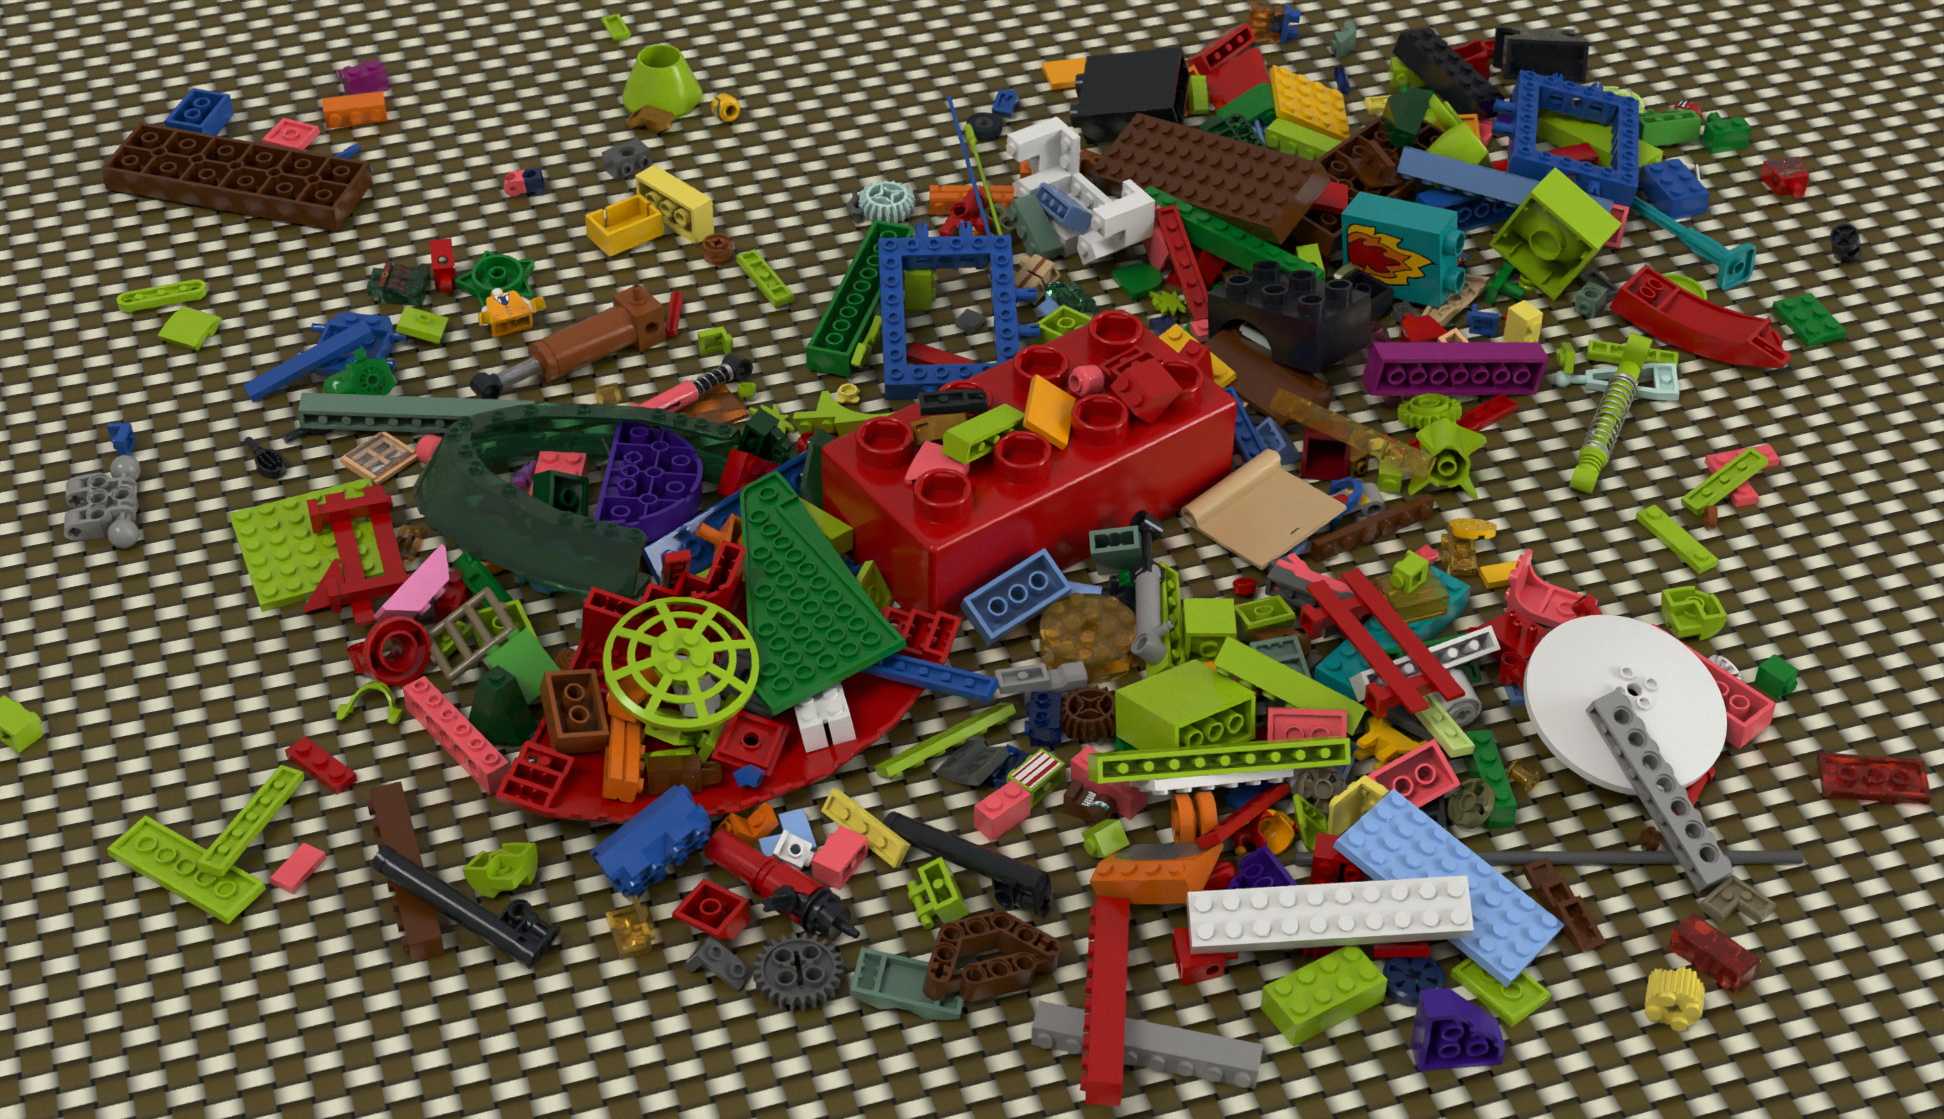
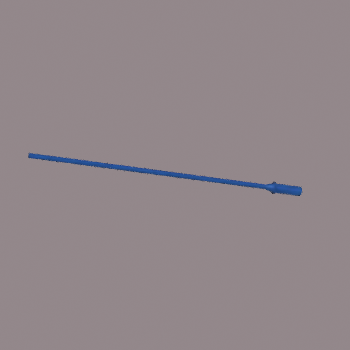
[947,95,991,235]

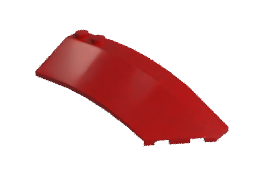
[1609,264,1792,369]

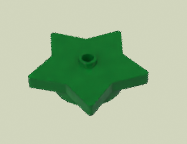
[455,250,535,309]

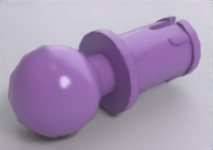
[508,459,537,491]

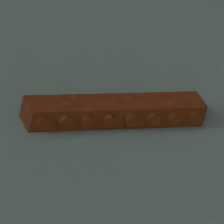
[366,781,445,962]

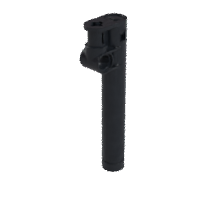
[883,811,1053,918]
[371,845,561,969]

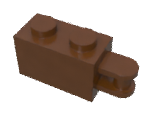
[647,754,722,795]

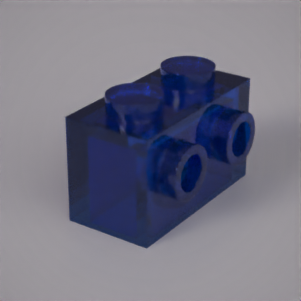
[1024,691,1062,746]

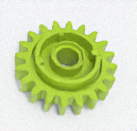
[1397,394,1462,429]

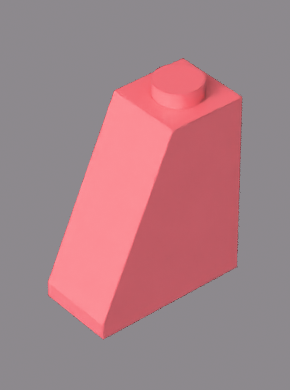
[1142,205,1174,273]

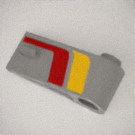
[1330,483,1386,518]

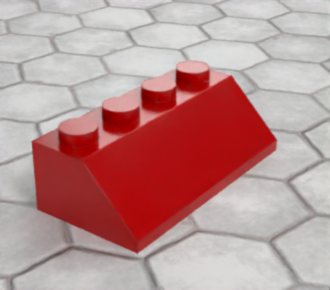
[1165,244,1229,289]

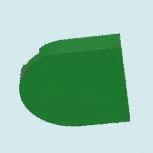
[1111,264,1162,300]

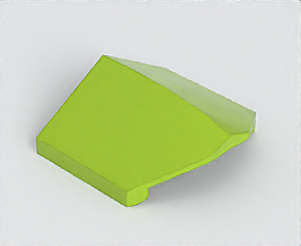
[1293,794,1328,852]

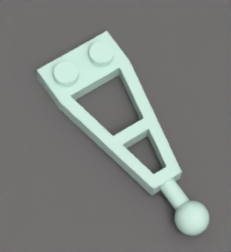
[1554,363,1680,400]

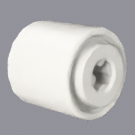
[1431,669,1482,728]

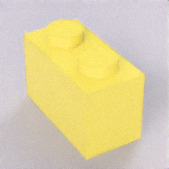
[1503,300,1543,342]

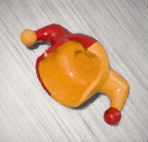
[1231,809,1299,857]

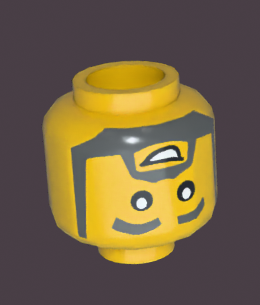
[711,93,741,122]

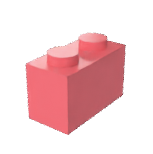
[974,780,1031,842]
[810,825,868,890]

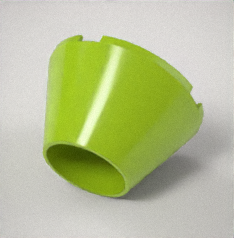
[622,45,703,119]

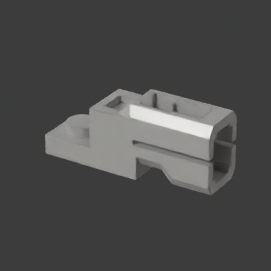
[995,661,1088,706]

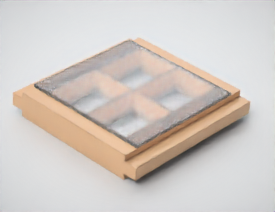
[339,431,418,486]

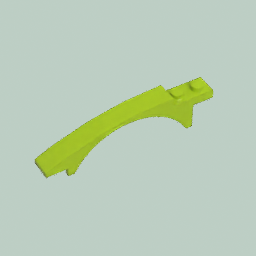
[793,391,897,437]

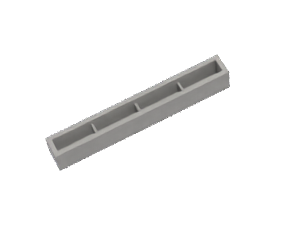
[1031,1001,1263,1089]

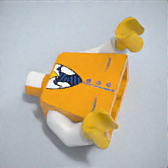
[478,288,546,338]

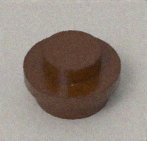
[1639,826,1661,851]

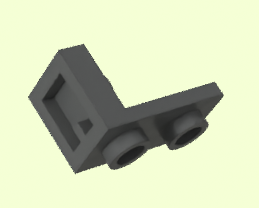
[683,935,752,991]

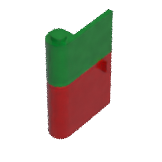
[1206,48,1277,127]

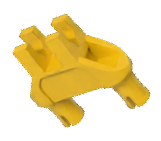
[1353,716,1428,771]

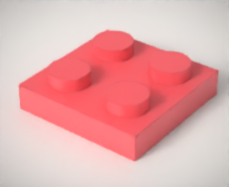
[262,118,320,151]

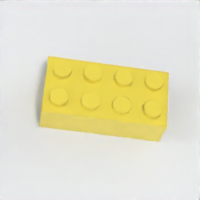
[635,165,714,244]

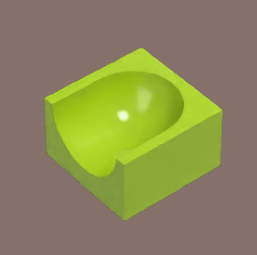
[1488,167,1622,301]

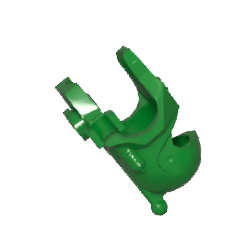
[323,347,397,396]

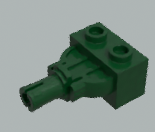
[737,408,800,464]

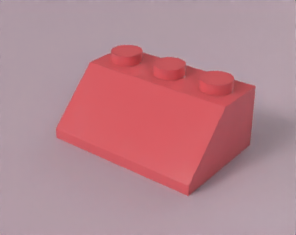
[1367,738,1461,808]

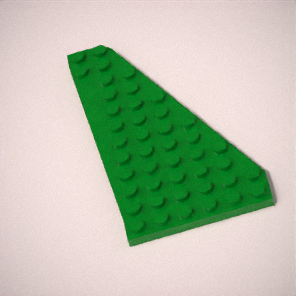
[740,470,906,716]

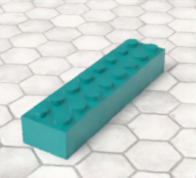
[1314,564,1471,704]

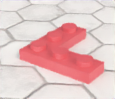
[1704,444,1780,507]

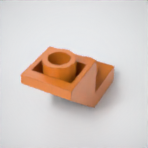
[714,802,779,844]

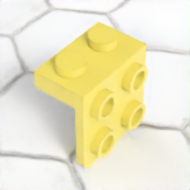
[1327,775,1389,836]

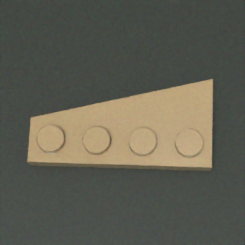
[1421,274,1490,327]

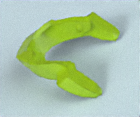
[336,681,402,724]

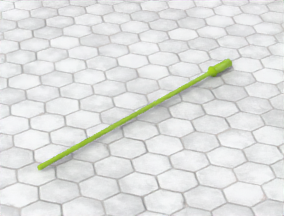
[964,124,1015,275]

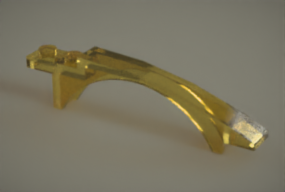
[1269,387,1437,479]

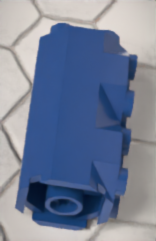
[589,784,712,900]

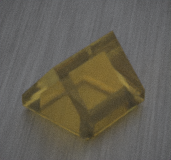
[594,382,622,407]

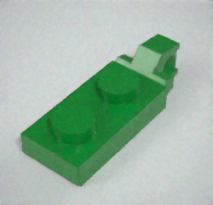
[455,551,513,608]

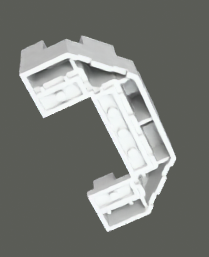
[1006,116,1155,265]

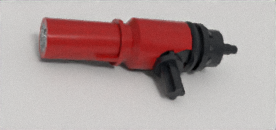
[704,829,860,940]

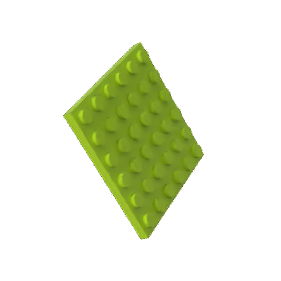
[229,477,406,612]

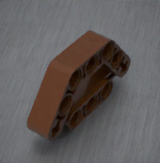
[922,911,1063,1001]

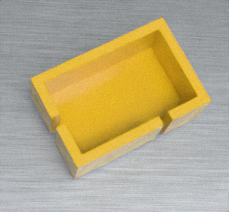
[585,193,664,257]

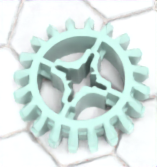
[858,180,915,224]

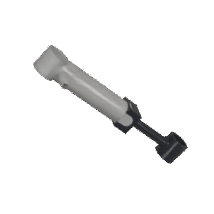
[1130,510,1174,666]

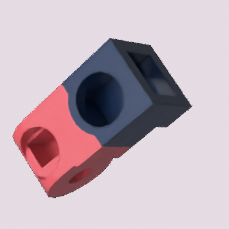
[504,167,545,196]

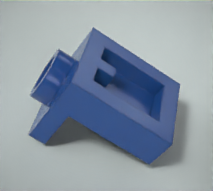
[992,89,1020,118]
[1466,304,1499,336]
[107,423,136,457]

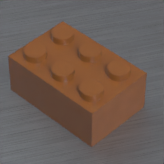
[539,668,610,754]

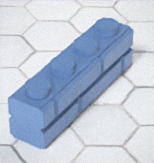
[1035,182,1092,234]

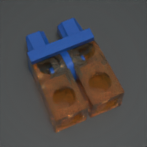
[1248,0,1300,44]

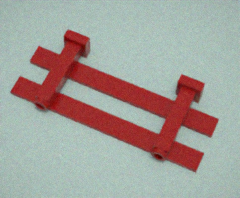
[307,484,412,627]
[1300,568,1465,720]

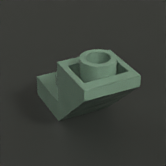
[1330,20,1357,59]

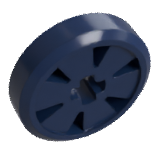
[1382,957,1444,1007]

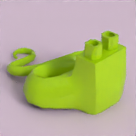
[1426,95,1496,189]

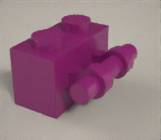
[337,60,389,95]

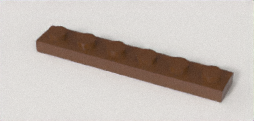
[1310,493,1435,564]

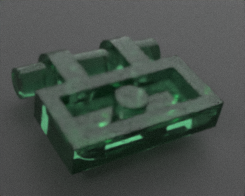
[1045,281,1099,314]

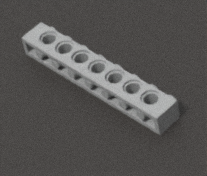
[1586,688,1734,893]

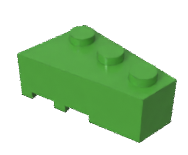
[1639,109,1702,146]

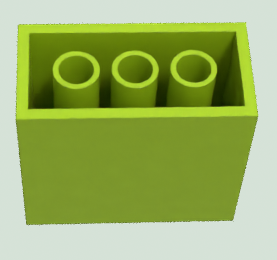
[1115,659,1256,750]

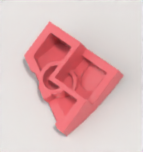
[905,440,970,484]

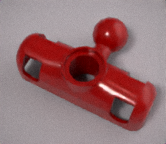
[938,188,991,237]

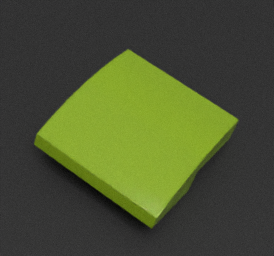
[158,306,222,351]

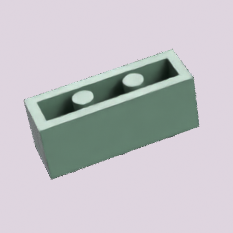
[1006,194,1063,260]

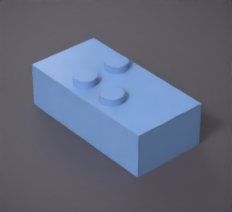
[960,548,1072,647]

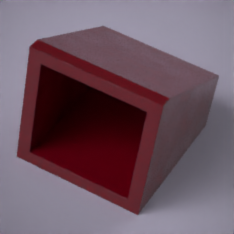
[1300,418,1352,481]

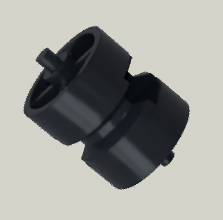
[1830,224,1861,263]

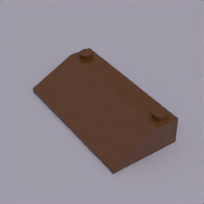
[1203,325,1334,427]

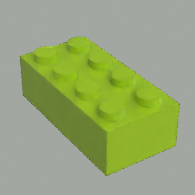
[1260,945,1388,1047]

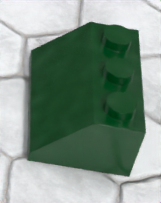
[530,470,589,549]

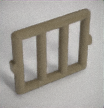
[427,587,517,682]

